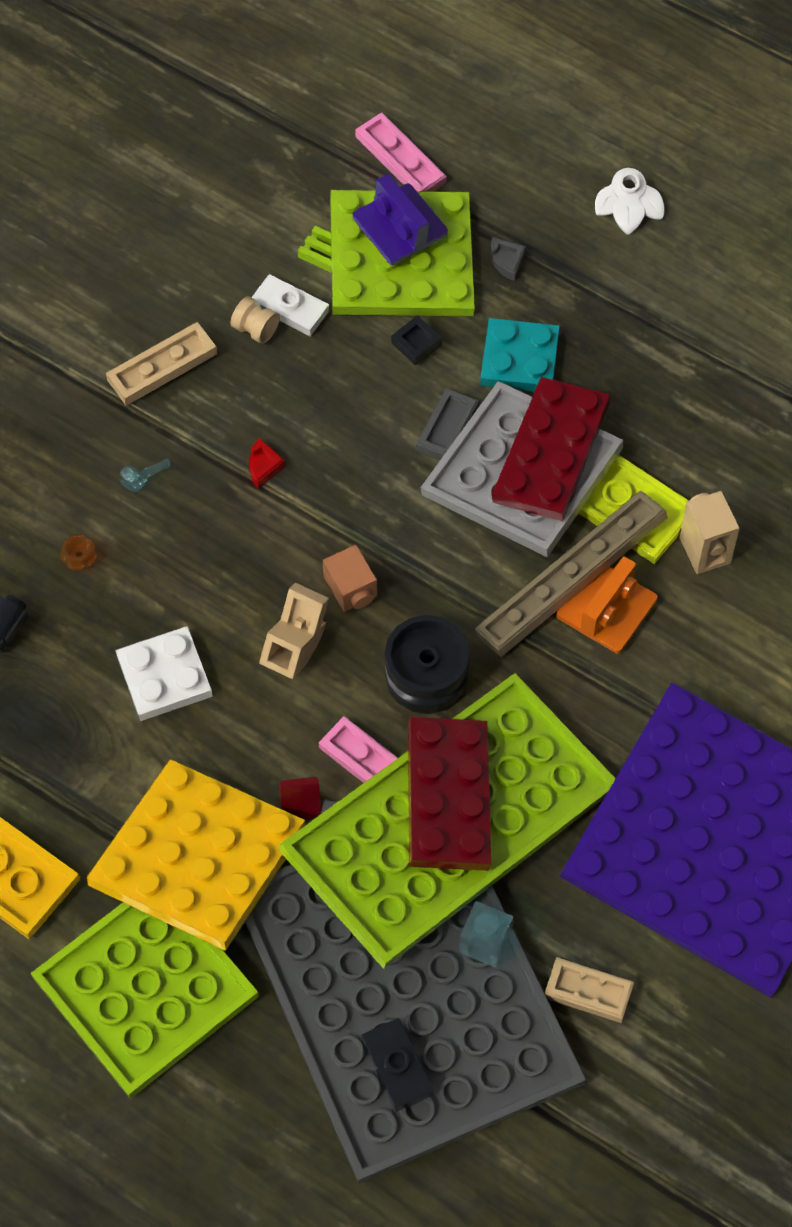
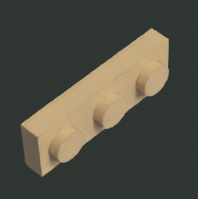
[106,322,217,406]

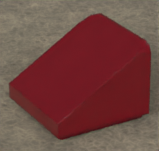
[279,777,322,821]

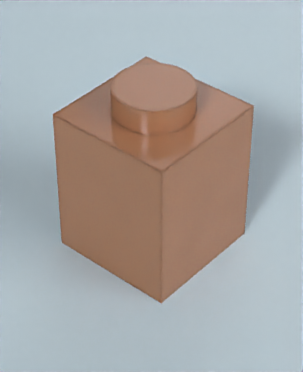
[323,545,377,612]

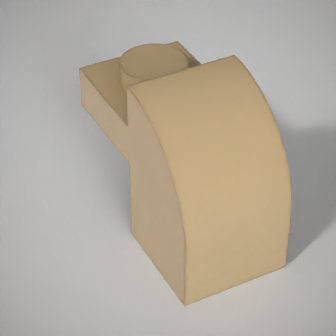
[259,582,329,679]

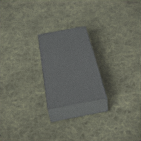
[416,388,479,460]

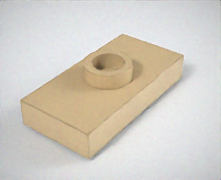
[545,957,634,1023]

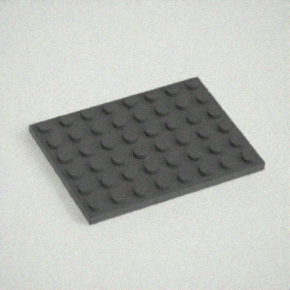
[245,865,586,1184]

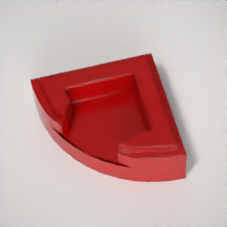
[249,438,285,489]

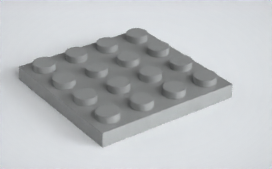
[420,381,623,557]

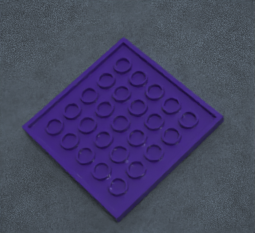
[560,682,792,998]

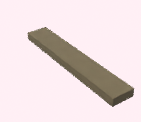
[475,490,668,657]

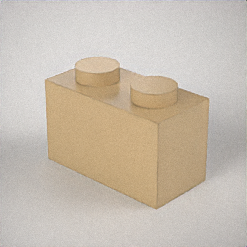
[679,491,739,575]

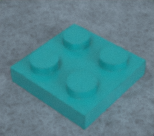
[480,318,560,392]

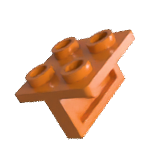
[556,556,658,654]

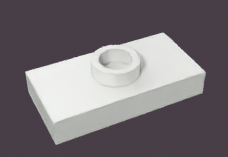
[252,274,329,337]

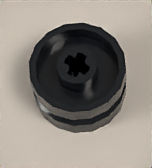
[384,615,470,714]

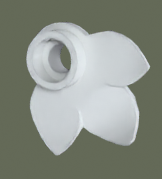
[595,168,664,235]

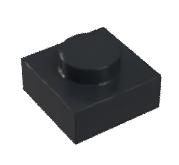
[391,315,442,366]

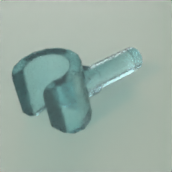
[120,459,171,492]

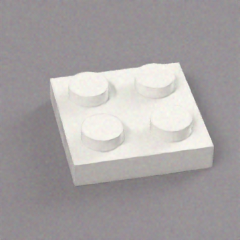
[115,626,213,721]

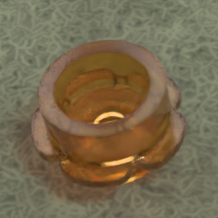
[60,535,97,571]

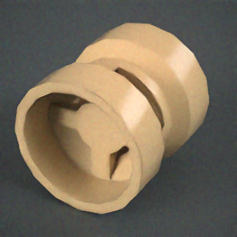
[230,296,280,344]

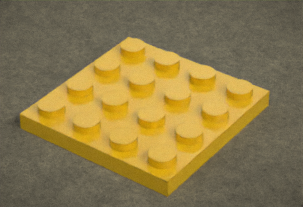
[87,759,305,951]

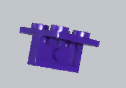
[353,174,448,265]

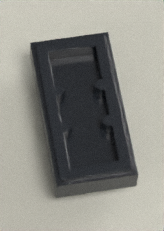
[361,1018,433,1112]

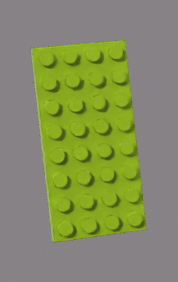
[279,673,616,969]

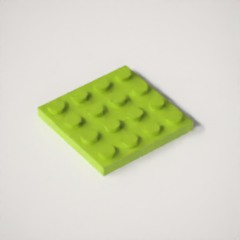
[330,190,475,316]
[31,902,259,1099]

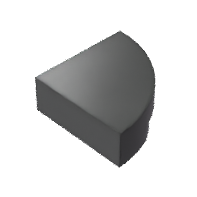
[491,237,526,281]

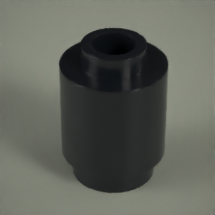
[0,594,29,653]

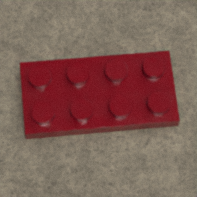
[492,377,610,522]
[408,717,492,871]

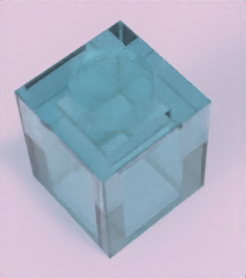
[459,901,513,968]

